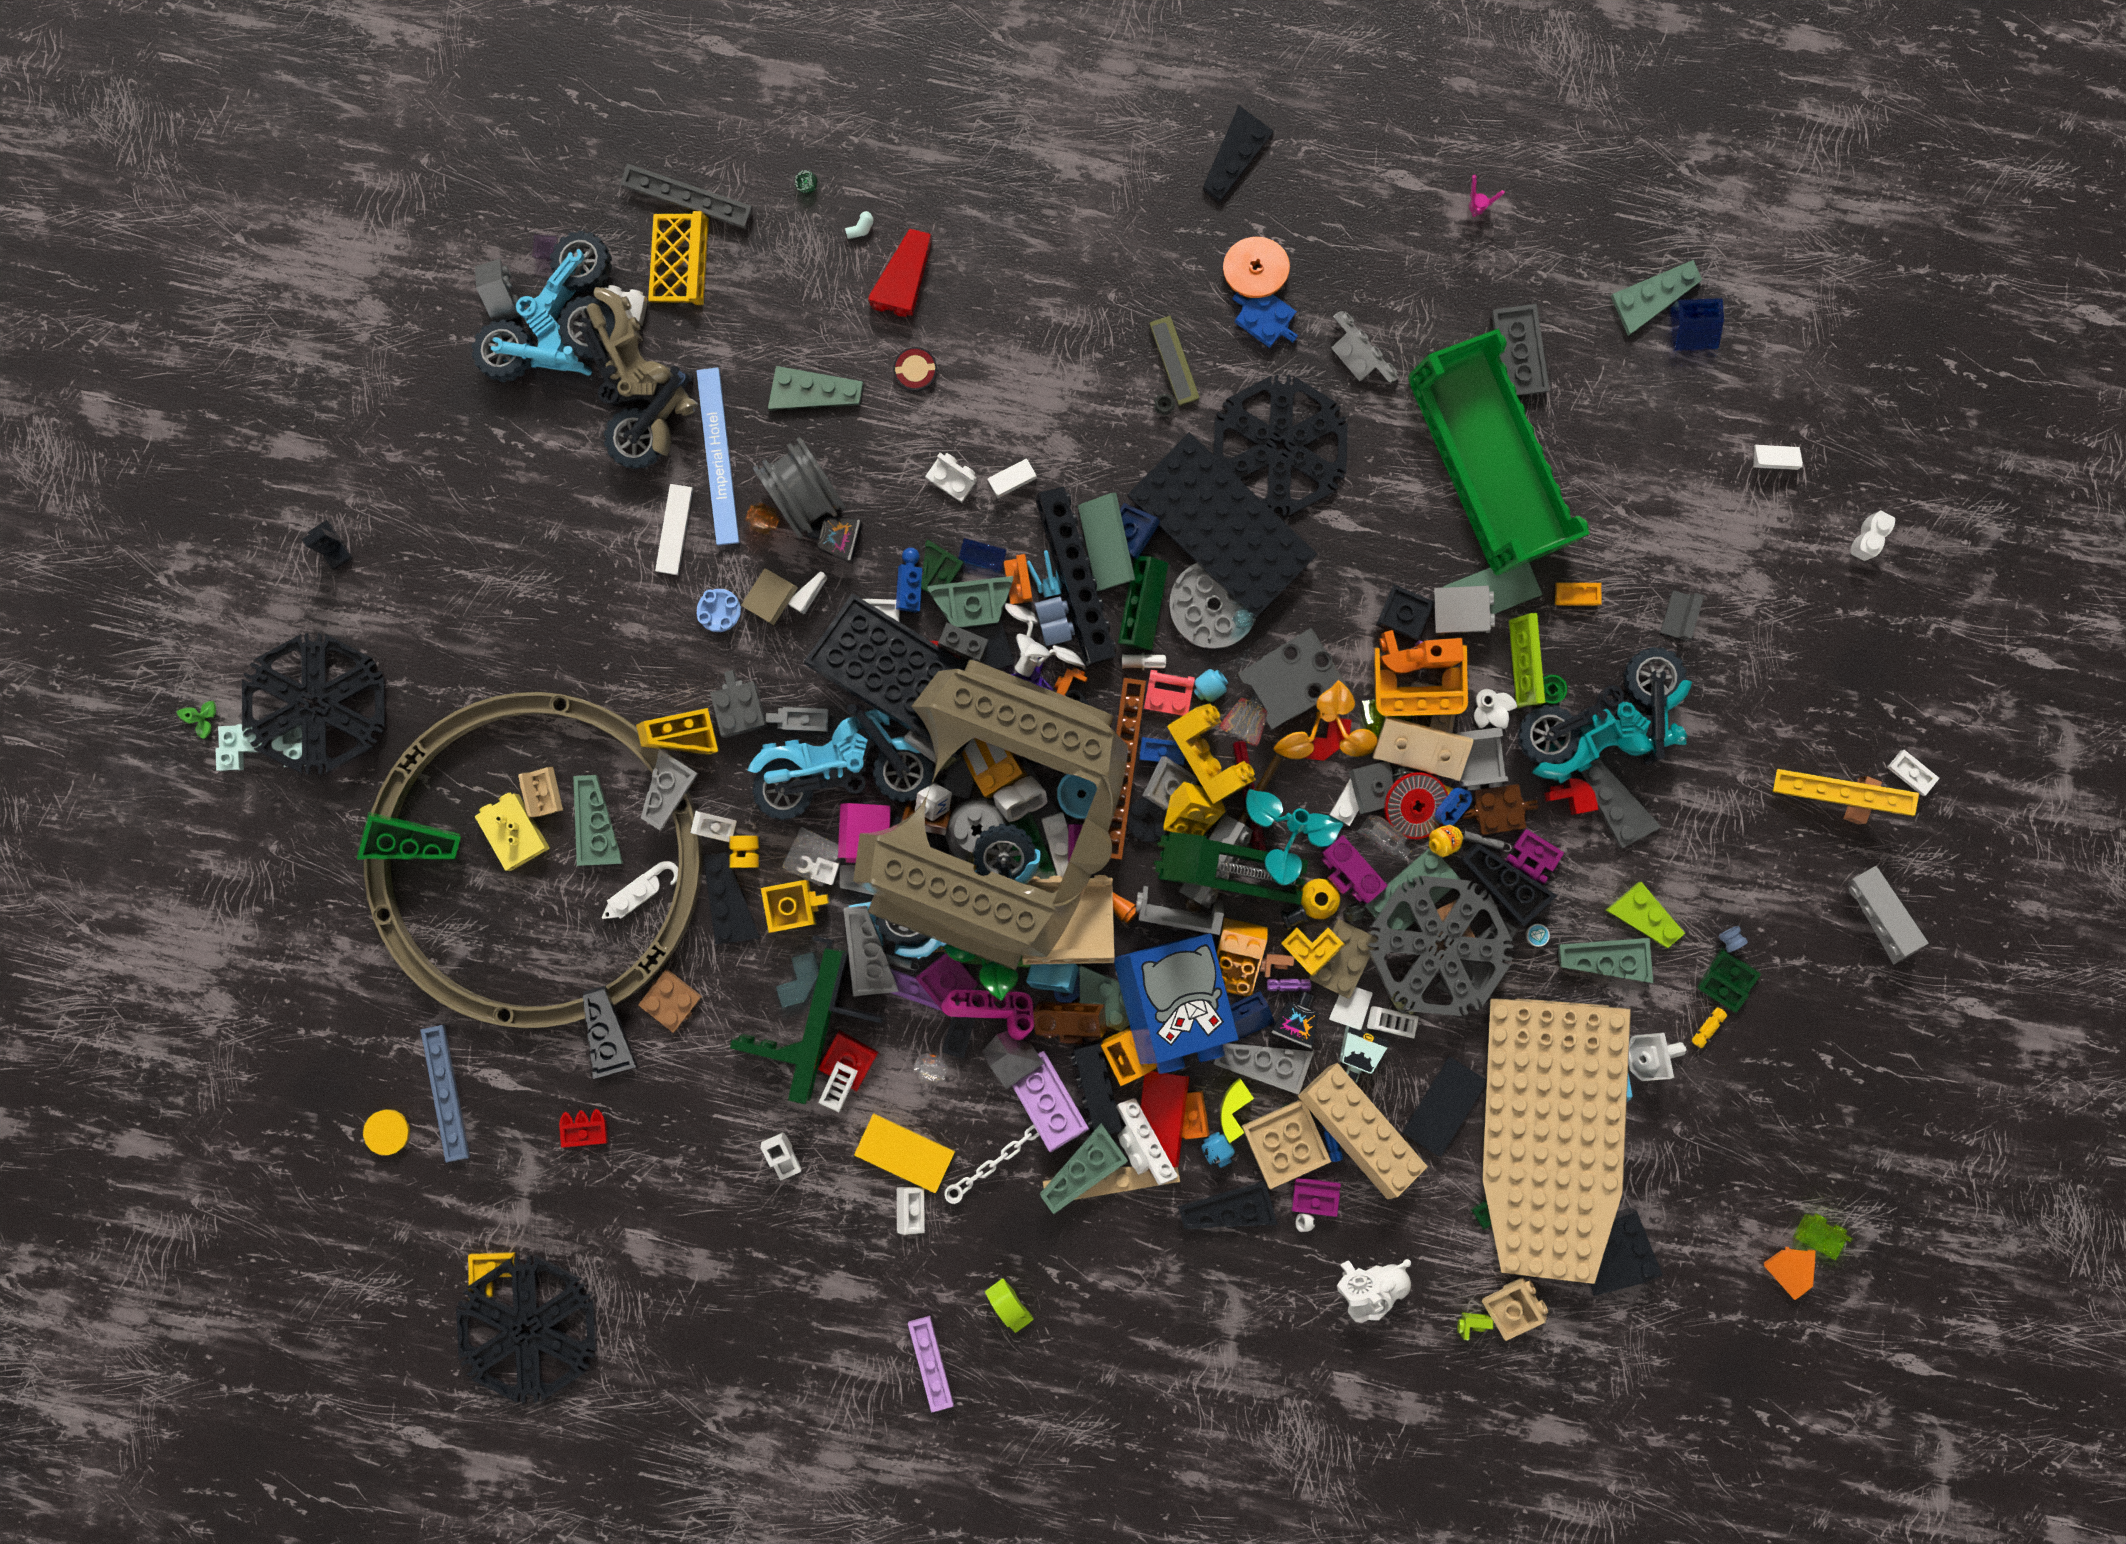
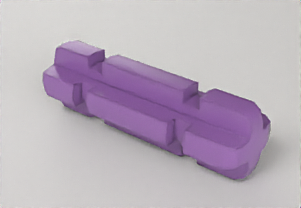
[1267,979,1311,992]

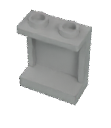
[1434,586,1495,635]
[1455,727,1508,791]

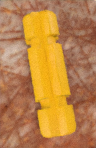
[1692,1007,1727,1048]

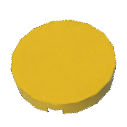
[363,1109,410,1155]

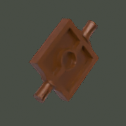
[1461,784,1538,835]

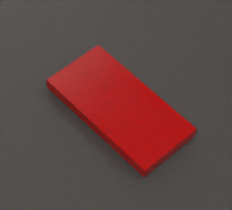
[1141,1070,1189,1168]

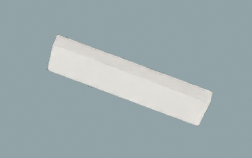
[655,484,693,575]

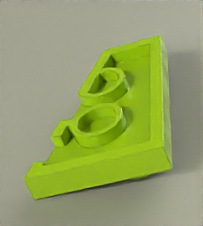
[1605,882,1685,948]

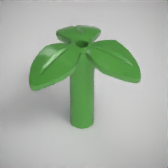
[177,701,216,739]

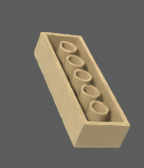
[1298,1063,1428,1199]

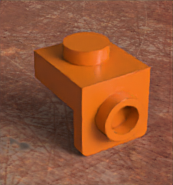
[1054,667,1088,696]

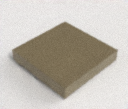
[741,568,798,625]

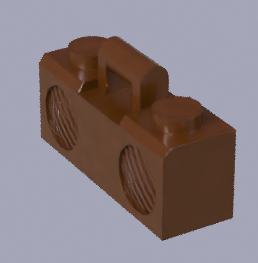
[1033,1001,1107,1044]

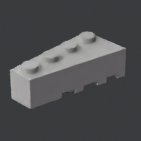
[1848,866,1928,965]

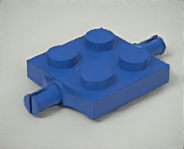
[1232,293,1298,348]

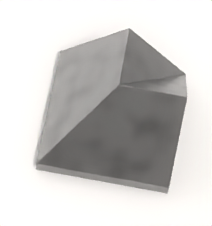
[982,1026,1044,1089]

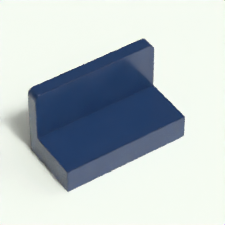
[1230,991,1275,1041]

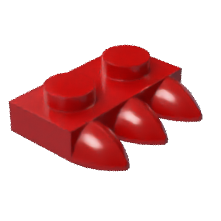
[559,1109,608,1148]

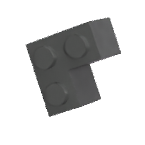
[475,259,519,322]

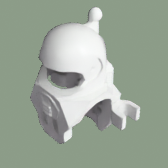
[1337,1259,1411,1323]

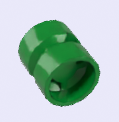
[1539,675,1567,706]

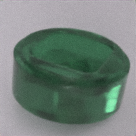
[795,170,818,194]

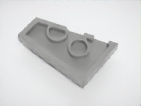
[641,749,698,830]

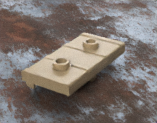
[1373,716,1473,781]

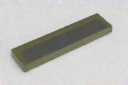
[1149,316,1200,407]

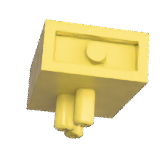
[475,792,550,871]

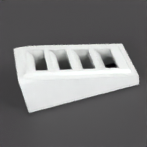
[788,572,827,614]
[1367,1006,1419,1038]
[818,1061,858,1112]

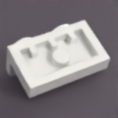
[925,453,977,503]

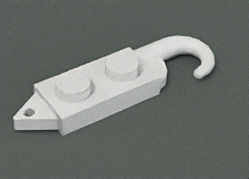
[602,861,678,919]

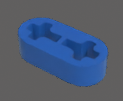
[1435,787,1472,826]

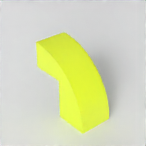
[1220,1078,1254,1143]

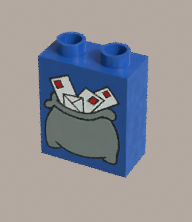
[1114,933,1239,1074]

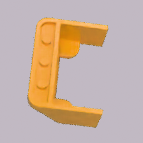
[1374,645,1468,716]

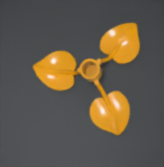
[1273,680,1378,759]

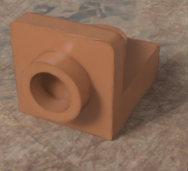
[1260,953,1294,977]

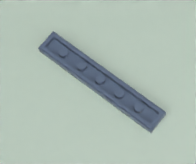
[420,1024,470,1163]

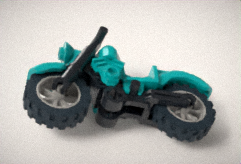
[1518,647,1692,783]

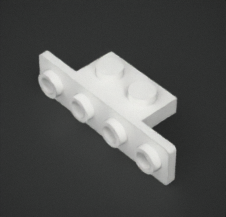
[1116,1098,1178,1185]

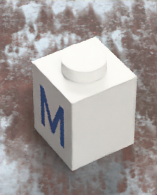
[915,783,952,821]

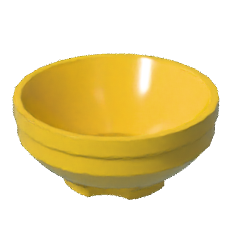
[1301,879,1340,919]

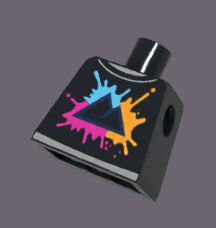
[807,517,863,564]
[1269,992,1319,1049]

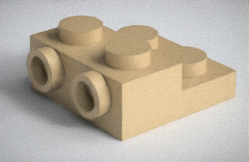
[1482,1276,1548,1341]

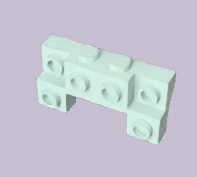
[216,724,305,771]

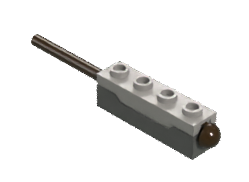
[1179,755,1283,912]

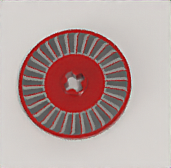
[1384,772,1448,839]

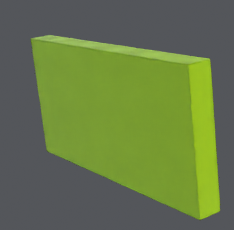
[1509,613,1545,708]

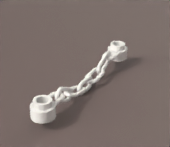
[945,1124,1040,1204]

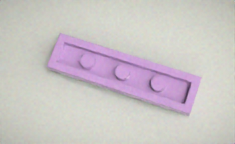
[908,1316,954,1413]

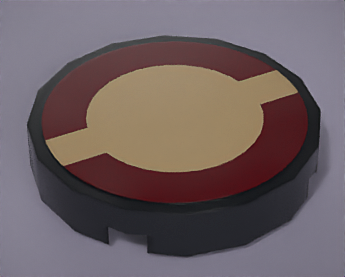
[893,347,938,392]

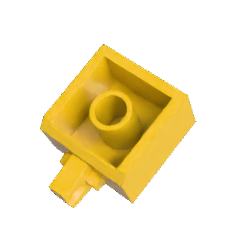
[761,880,829,933]

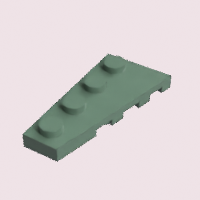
[573,775,623,866]
[1040,1123,1128,1214]

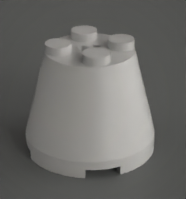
[946,798,1010,864]

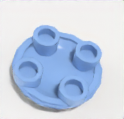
[697,589,741,632]

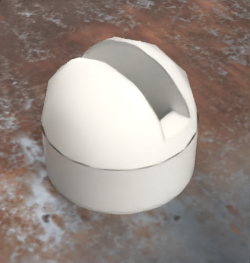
[1296,1213,1315,1232]

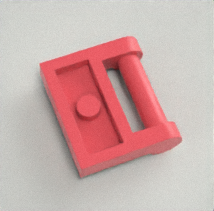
[1144,669,1195,716]

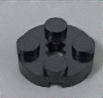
[1127,798,1167,842]

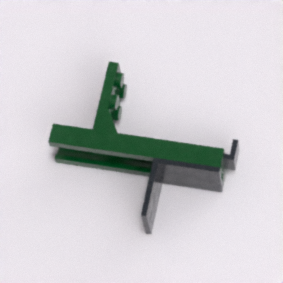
[730,935,886,1105]

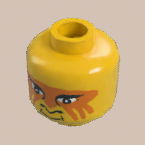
[1429,825,1463,857]

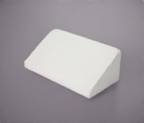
[1753,445,1802,470]
[988,459,1037,499]
[897,1187,925,1235]

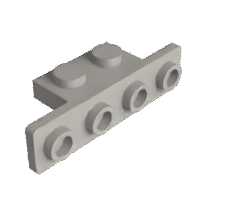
[1331,311,1399,383]

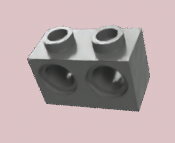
[938,623,988,662]

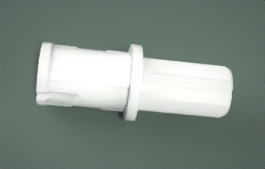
[1122,653,1166,670]

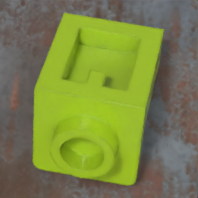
[1457,1313,1493,1341]

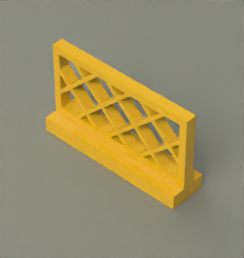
[648,211,709,305]

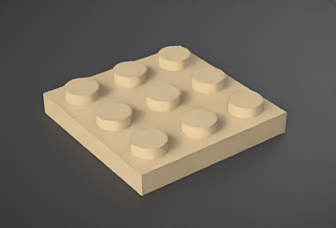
[1242,1099,1331,1189]

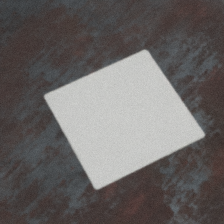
[1329,987,1373,1030]

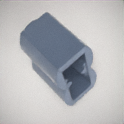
[1034,596,1075,648]

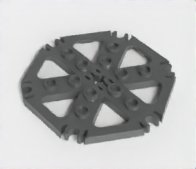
[1367,876,1513,1017]

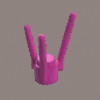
[1469,175,1505,217]

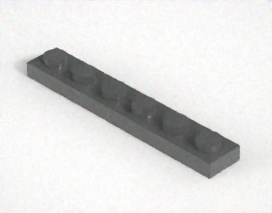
[620,164,753,229]

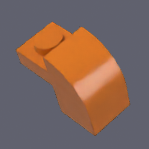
[1379,630,1420,675]

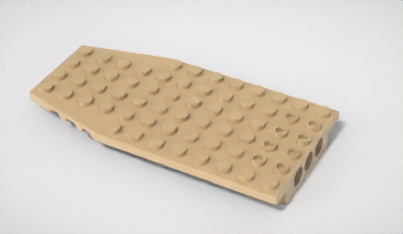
[1483,998,1631,1284]

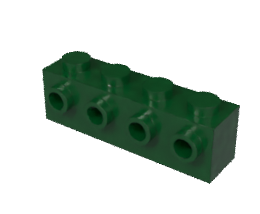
[1118,556,1169,650]

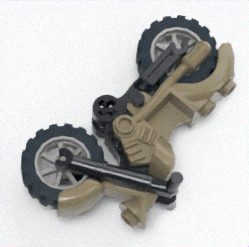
[558,287,699,469]

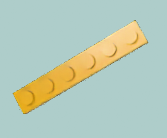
[1773,769,1919,816]

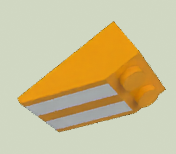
[962,738,1027,798]

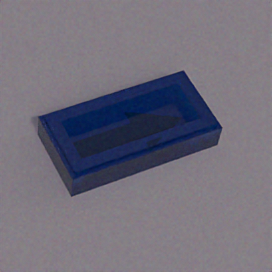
[958,538,1007,572]

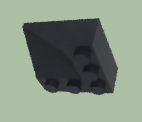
[1588,1207,1663,1296]

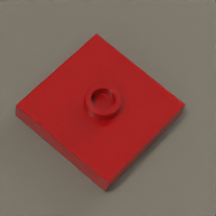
[818,1030,879,1092]

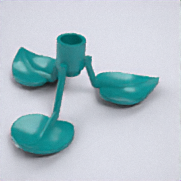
[1246,789,1344,885]

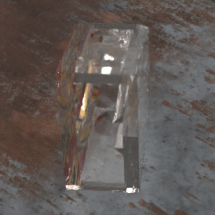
[1218,691,1268,747]
[1357,815,1411,860]

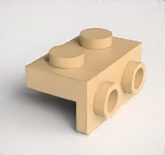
[518,767,563,818]

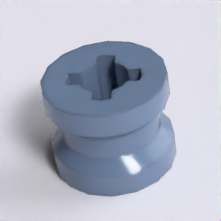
[1719,926,1748,952]

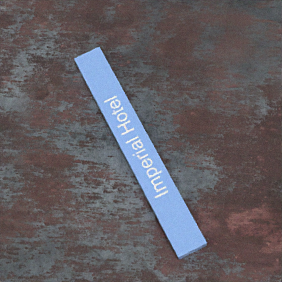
[696,368,740,546]

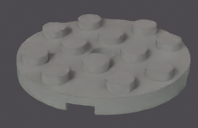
[1169,563,1256,649]

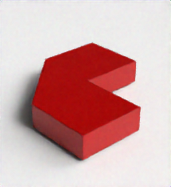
[1304,718,1352,761]

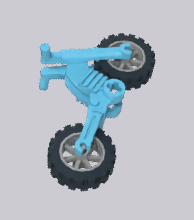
[471,231,612,382]

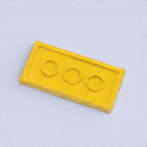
[854,1113,955,1193]

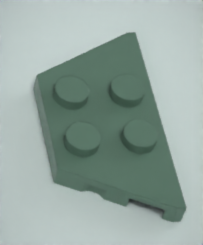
[927,576,1013,628]
[1078,964,1130,1032]

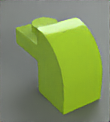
[985,1278,1034,1333]

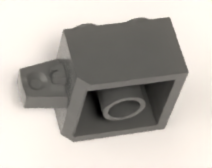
[710,670,768,738]

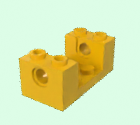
[1167,703,1256,804]

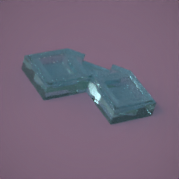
[776,952,819,1008]

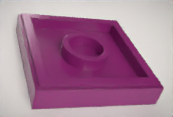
[915,953,979,1013]

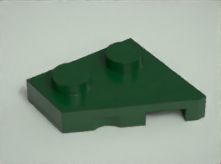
[921,539,964,594]

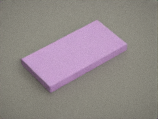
[1012,1051,1089,1153]

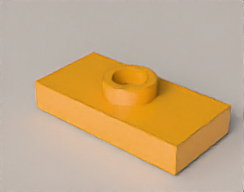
[1555,583,1602,606]

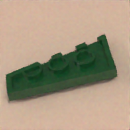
[1009,812,1057,879]

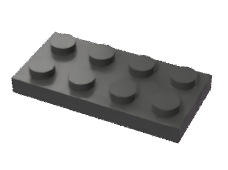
[1491,304,1550,397]

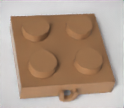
[638,969,702,1033]

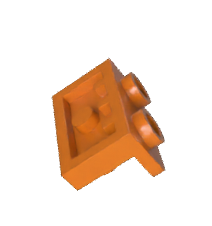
[1004,554,1033,605]

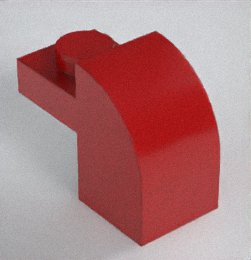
[1544,778,1599,815]

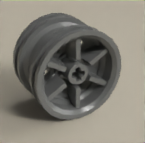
[752,437,847,539]

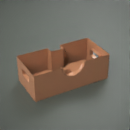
[1843,776,1882,824]

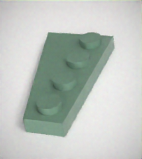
[1611,260,1702,336]
[768,366,864,411]
[1558,938,1653,983]

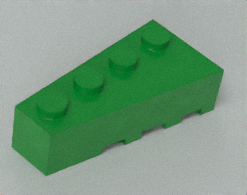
[357,812,461,860]

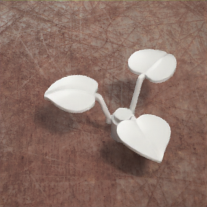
[1004,603,1086,677]

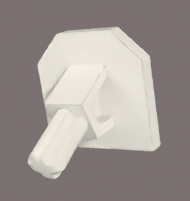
[1629,1033,1686,1081]

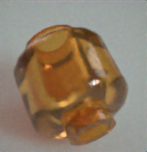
[745,502,779,535]

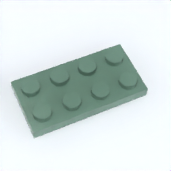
[1364,848,1461,930]

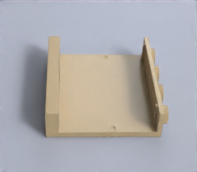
[1022,875,1114,965]

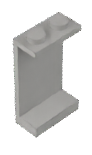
[1135,886,1224,935]

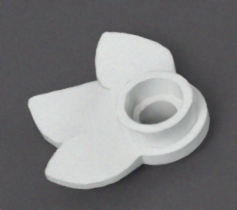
[1474,689,1517,729]

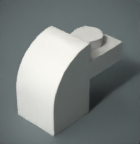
[761,1133,801,1181]

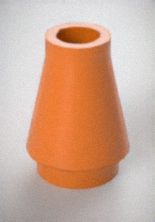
[1113,892,1138,924]

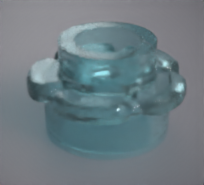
[1232,610,1254,628]

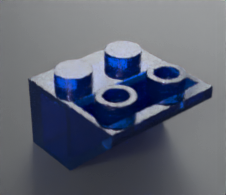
[1671,298,1724,351]

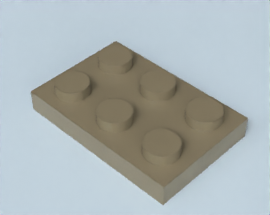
[1308,919,1377,999]

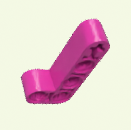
[941,990,1034,1040]

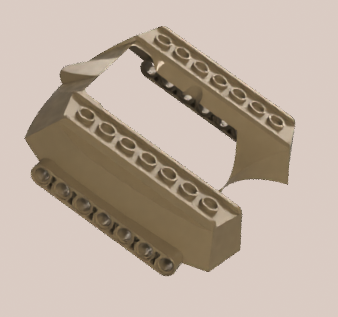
[853,660,1128,970]

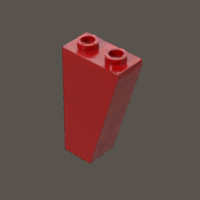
[868,229,932,317]

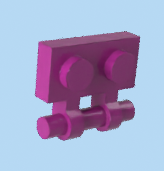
[1505,829,1564,885]

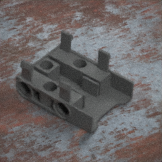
[1236,628,1347,731]

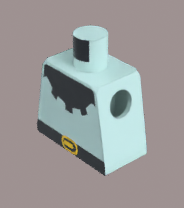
[1339,1025,1390,1083]

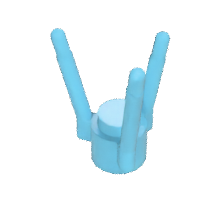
[1026,550,1062,598]

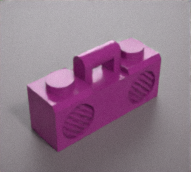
[1320,835,1388,904]

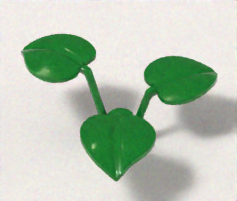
[943,944,1018,1001]

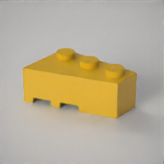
[636,708,718,755]

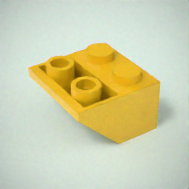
[1163,782,1226,836]

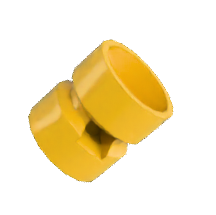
[729,836,759,868]

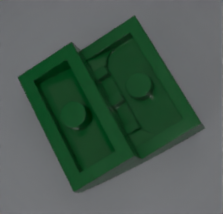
[1697,948,1761,1013]

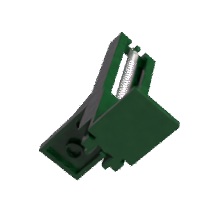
[1154,832,1308,905]

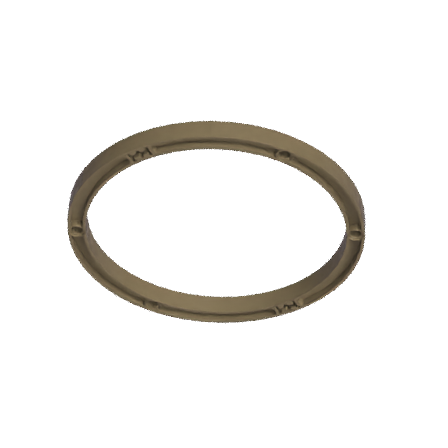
[364,692,703,1028]

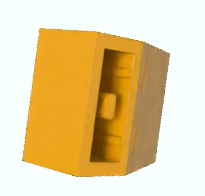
[1216,918,1268,997]
[1101,1027,1157,1086]

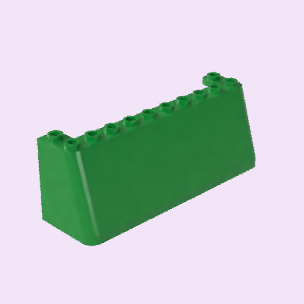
[1408,328,1590,576]

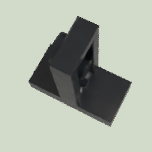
[301,520,353,570]

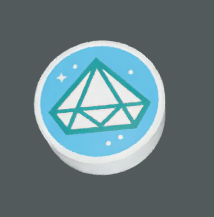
[1526,924,1550,947]

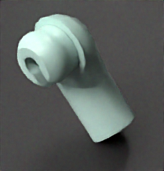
[845,211,873,239]

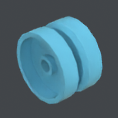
[1057,774,1097,819]

